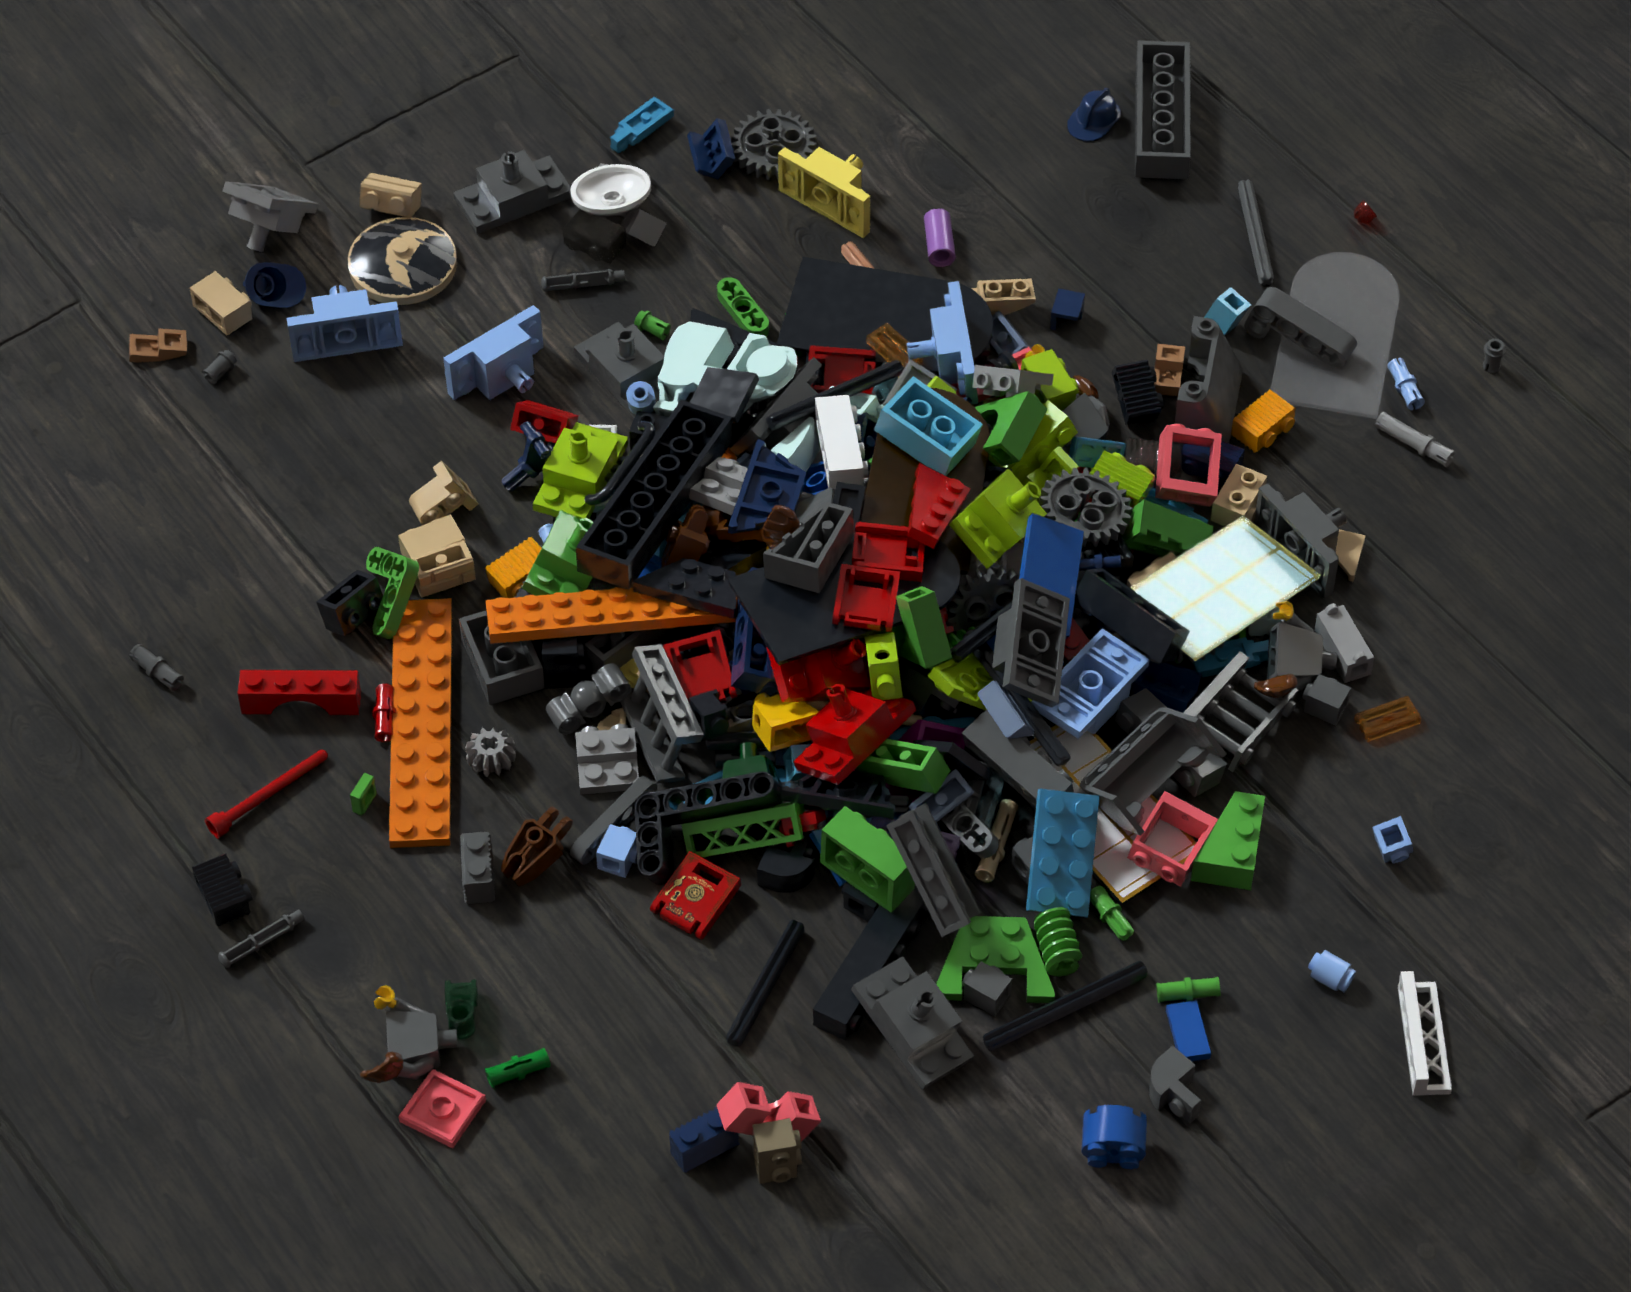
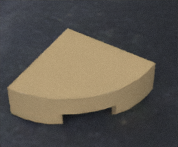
[597,708,626,730]

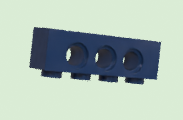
[731,567,772,693]

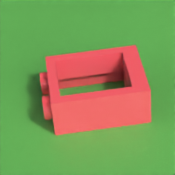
[1155,424,1222,507]
[1127,791,1218,887]

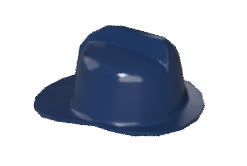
[1067,88,1121,141]
[243,262,306,308]

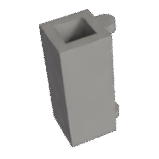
[1314,603,1374,683]

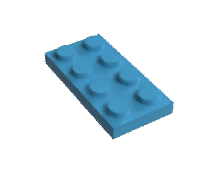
[1026,789,1100,917]

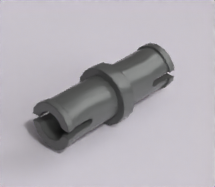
[129,644,184,691]

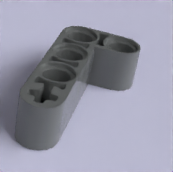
[1244,287,1357,368]

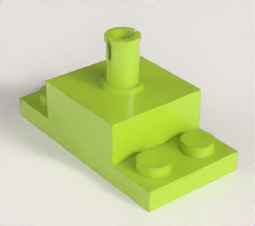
[533,422,628,519]
[949,469,1047,569]

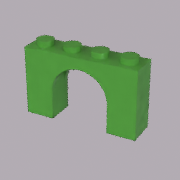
[975,391,1047,466]
[873,586,952,669]

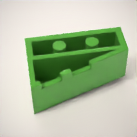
[1191,791,1265,890]

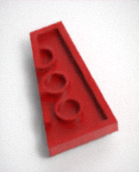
[907,463,971,549]

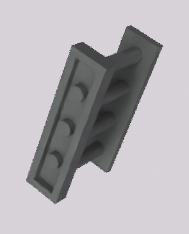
[620,644,704,783]
[1183,652,1298,772]
[886,803,981,937]

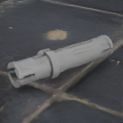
[1375,412,1455,467]

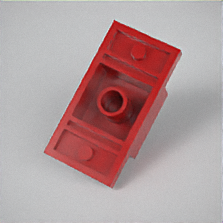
[766,639,871,702]
[793,684,916,785]

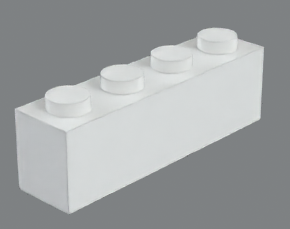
[815,395,869,489]

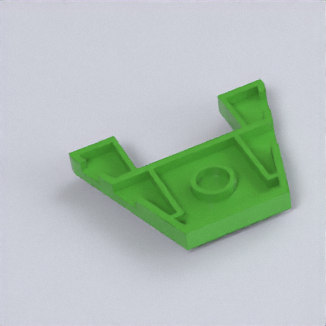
[936,916,1055,1003]

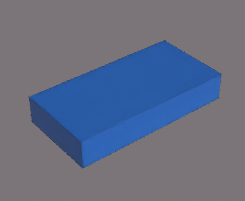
[1166,1000,1211,1062]

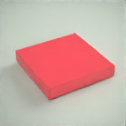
[398,1069,486,1149]

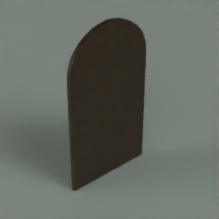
[860,388,990,575]

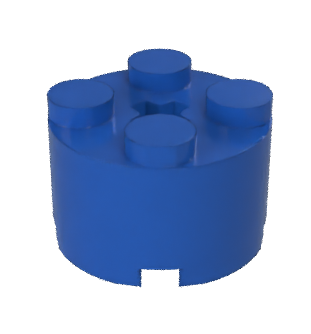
[1082,1105,1147,1169]

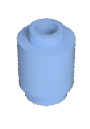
[626,381,656,415]
[1308,950,1356,992]

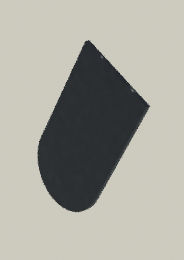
[776,256,993,374]
[728,538,960,665]

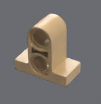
[409,461,479,525]

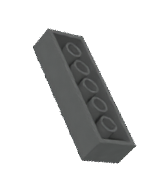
[1135,41,1191,179]

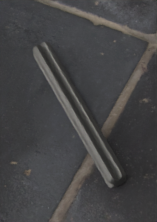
[1238,179,1274,286]

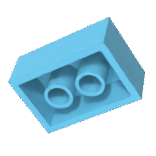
[874,376,983,476]

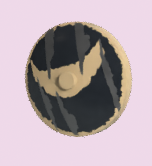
[348,217,457,305]

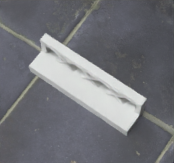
[1398,971,1452,1095]

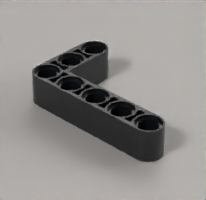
[635,772,783,885]

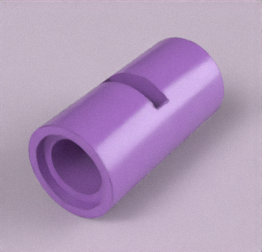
[924,209,955,267]

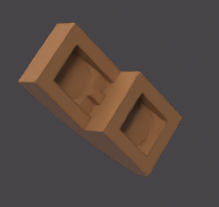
[129,329,187,362]
[1154,344,1185,396]

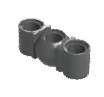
[546,663,632,735]

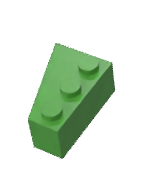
[1121,499,1213,559]

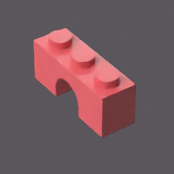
[716,1082,821,1142]

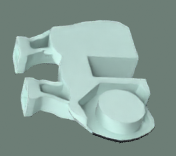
[653,322,798,417]

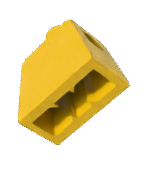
[752,692,819,752]

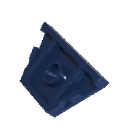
[728,439,806,534]

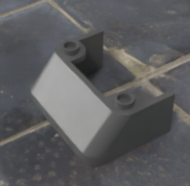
[1080,707,1227,836]

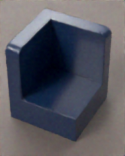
[1050,288,1085,330]

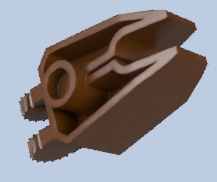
[661,504,710,568]
[501,806,573,887]

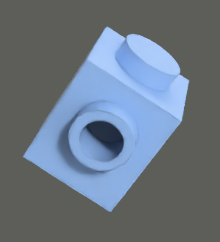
[1372,816,1413,863]
[596,824,637,878]

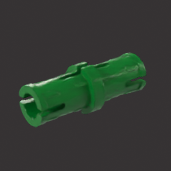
[485,1048,551,1088]

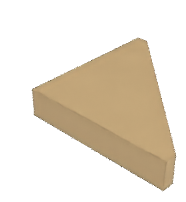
[1336,529,1366,582]

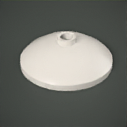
[570,164,651,216]

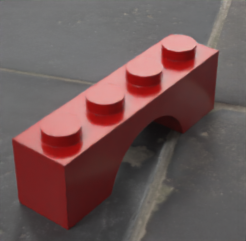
[237,670,361,715]

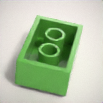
[820,806,915,913]

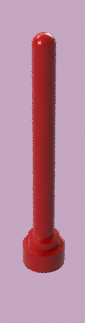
[205,750,328,839]

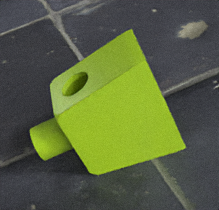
[865,632,903,700]

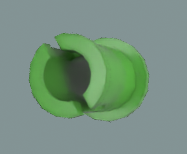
[634,310,671,340]

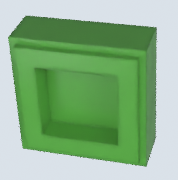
[350,773,377,815]

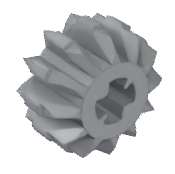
[465,726,516,777]

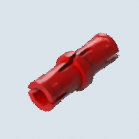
[373,684,396,742]

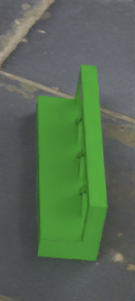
[681,802,805,857]

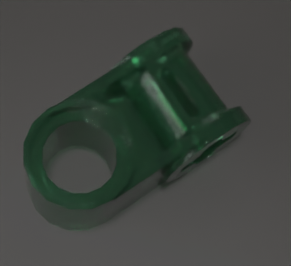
[445,979,478,1040]

